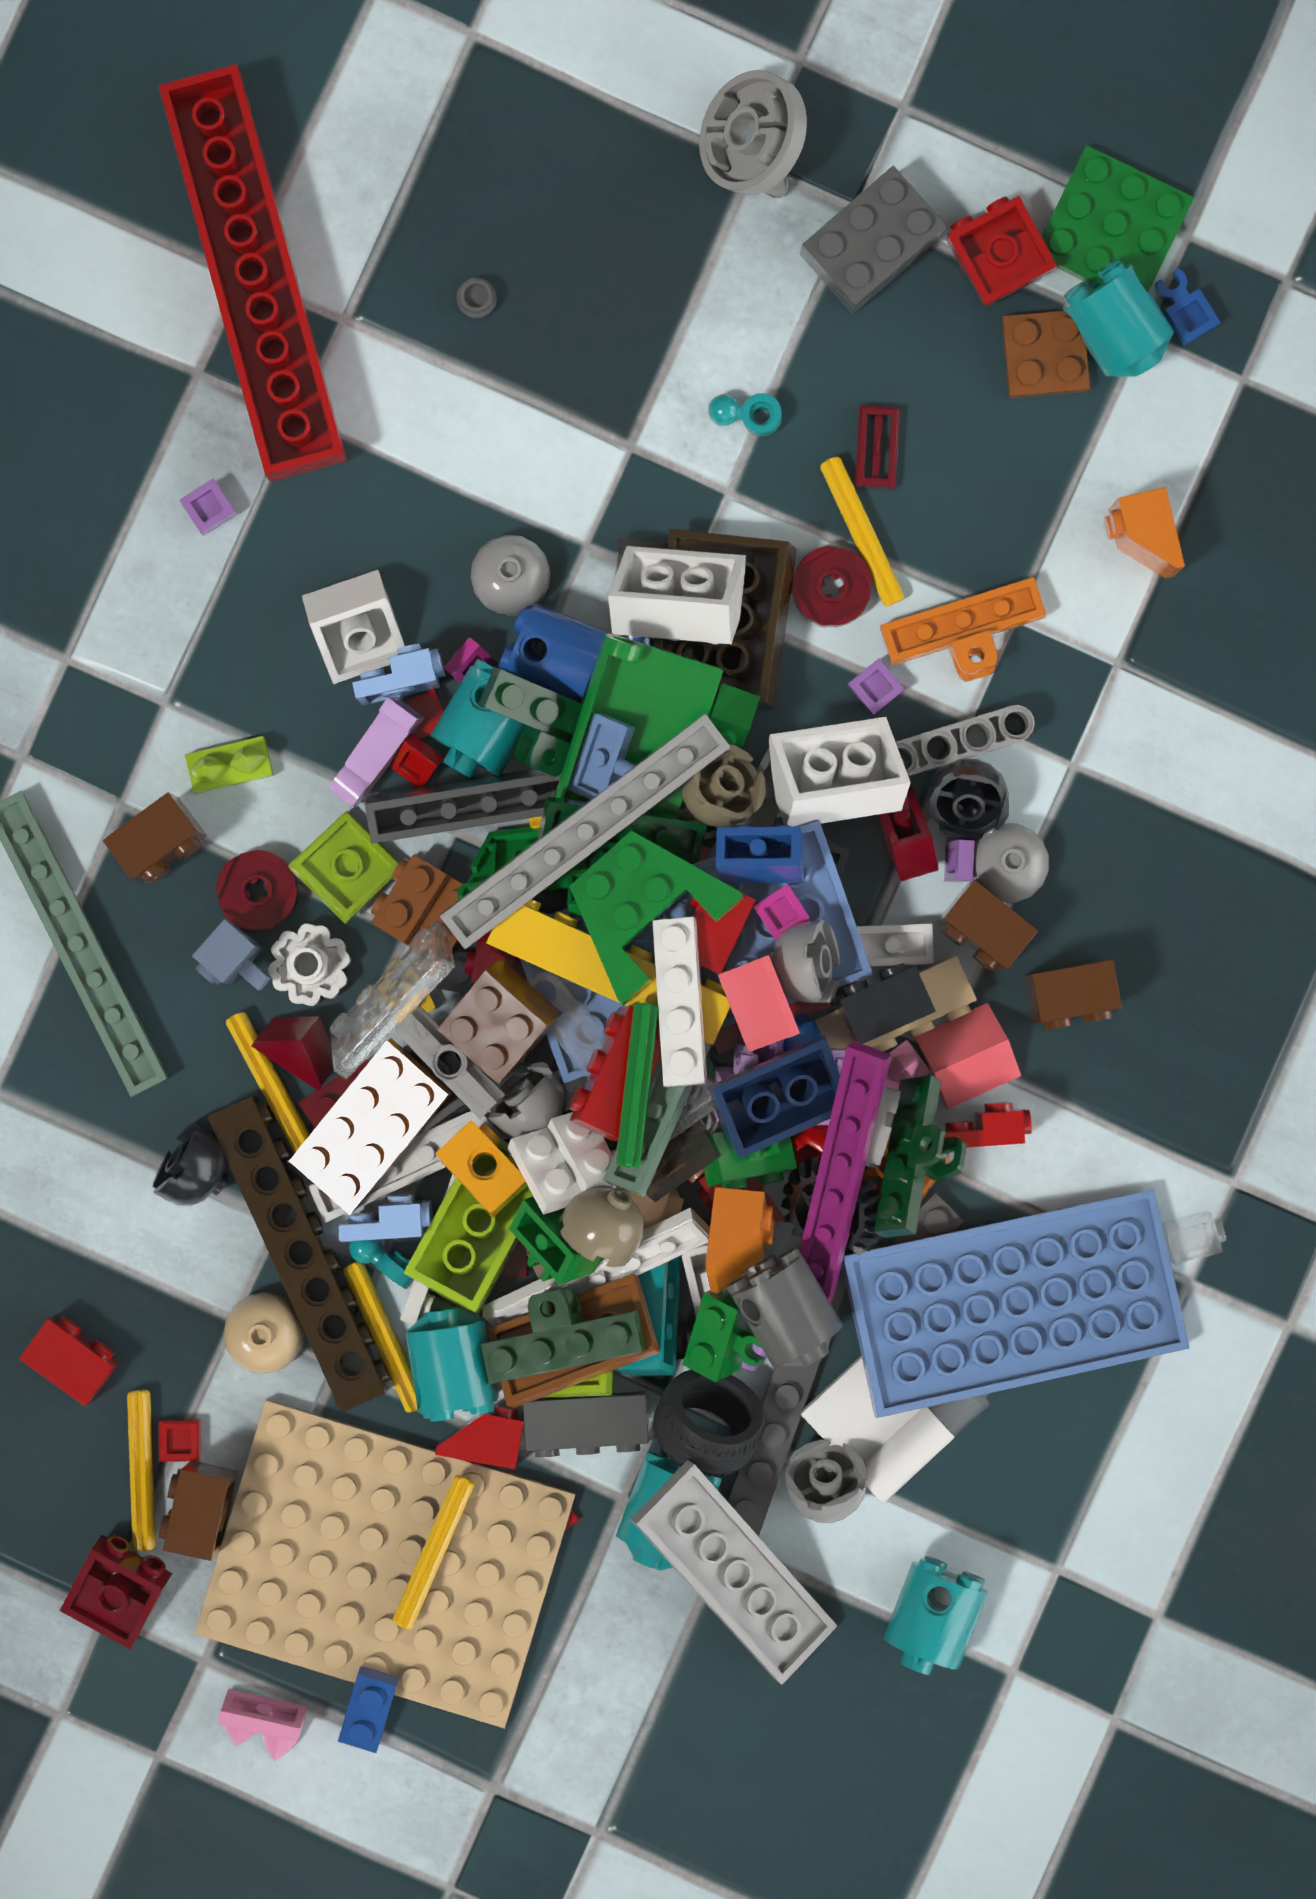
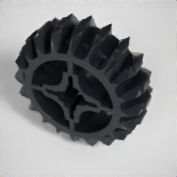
[780,1153,881,1256]

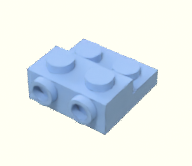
[352,644,446,706]
[338,1193,433,1242]

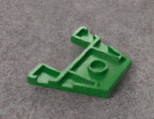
[448,827,589,930]
[569,831,744,1006]

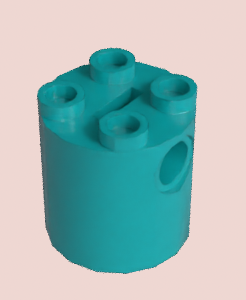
[1062,259,1174,377]
[430,659,525,778]
[406,1307,497,1422]
[616,1451,722,1571]
[883,1555,988,1675]

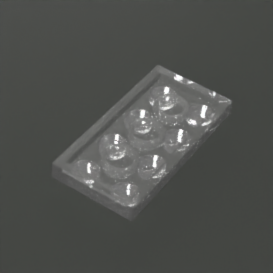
[330,920,455,1080]

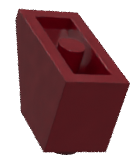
[878,784,939,882]

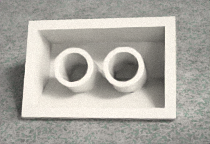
[608,546,746,644]
[769,717,911,827]

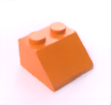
[1104,487,1185,579]
[705,1187,775,1293]

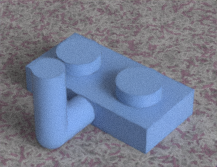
[568,713,636,800]

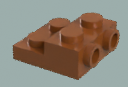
[371,854,462,968]

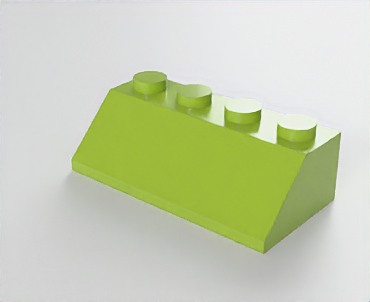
[404,1138,533,1315]

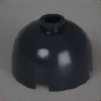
[929,758,1009,841]
[152,1122,229,1206]

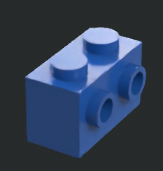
[716,825,804,883]

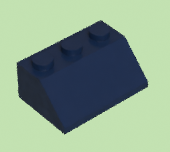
[709,1035,840,1159]

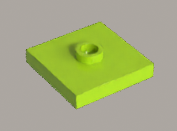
[289,810,399,924]

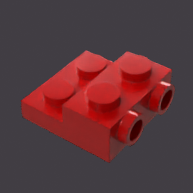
[947,196,1057,307]
[944,1102,1032,1148]

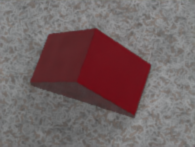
[251,1016,340,1091]

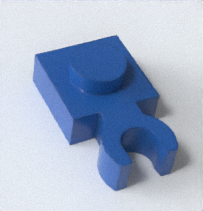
[1155,268,1221,346]

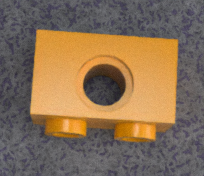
[435,1120,528,1217]

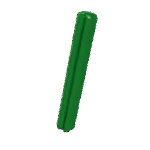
[616,1003,658,1168]

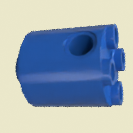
[498,602,610,704]

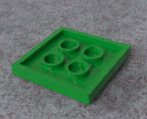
[1042,145,1195,292]

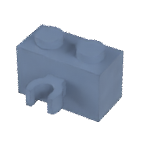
[192,919,271,991]

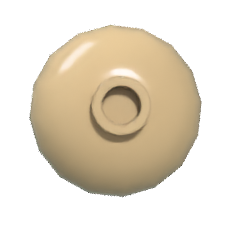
[223,1292,305,1374]

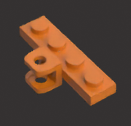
[880,577,1046,682]

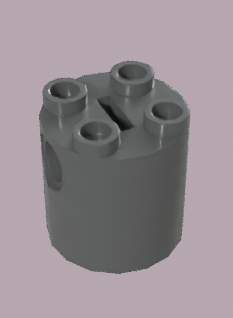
[726,1247,843,1368]

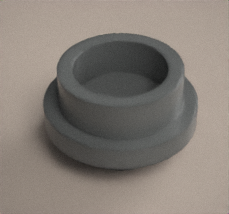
[456,278,497,319]

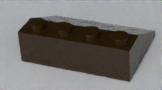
[654,529,797,708]

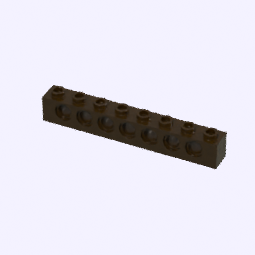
[207,1096,392,1413]

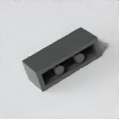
[523,1391,648,1457]

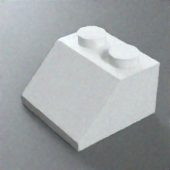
[302,570,405,684]

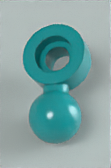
[708,393,782,436]
[349,1239,414,1289]

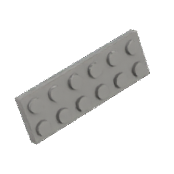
[630,1460,837,1685]

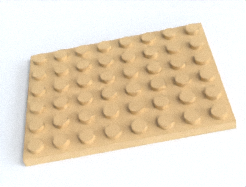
[194,1399,576,1729]

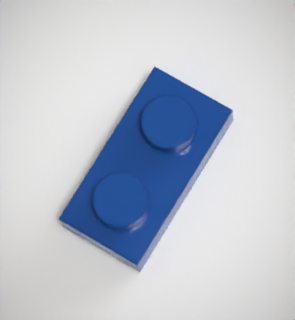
[337,1666,399,1753]

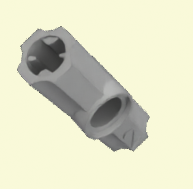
[394,1006,506,1119]

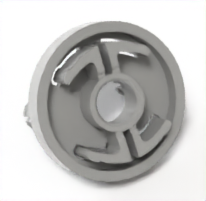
[699,70,807,198]

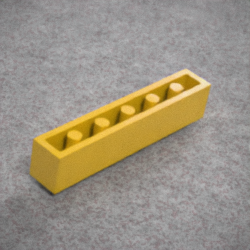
[486,899,731,1045]

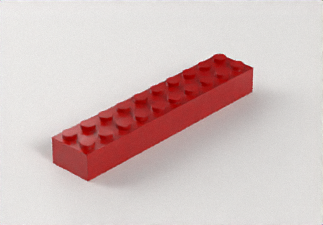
[158,64,347,482]

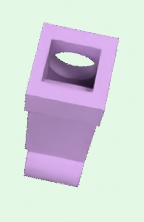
[329,696,425,808]

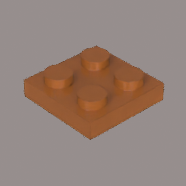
[1001,311,1090,399]

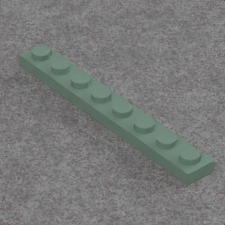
[0,791,169,1097]

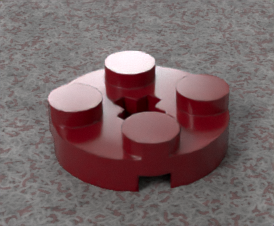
[792,546,872,628]
[216,850,298,931]

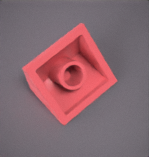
[718,955,800,1052]
[914,1003,1021,1109]

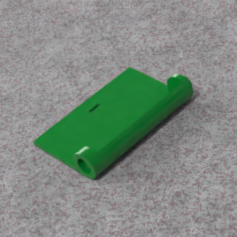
[554,634,724,815]

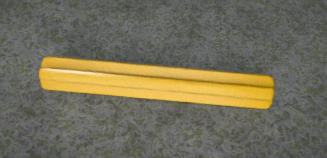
[821,456,904,607]
[226,1012,310,1154]
[343,1261,417,1413]
[127,1390,156,1552]
[393,1474,475,1629]

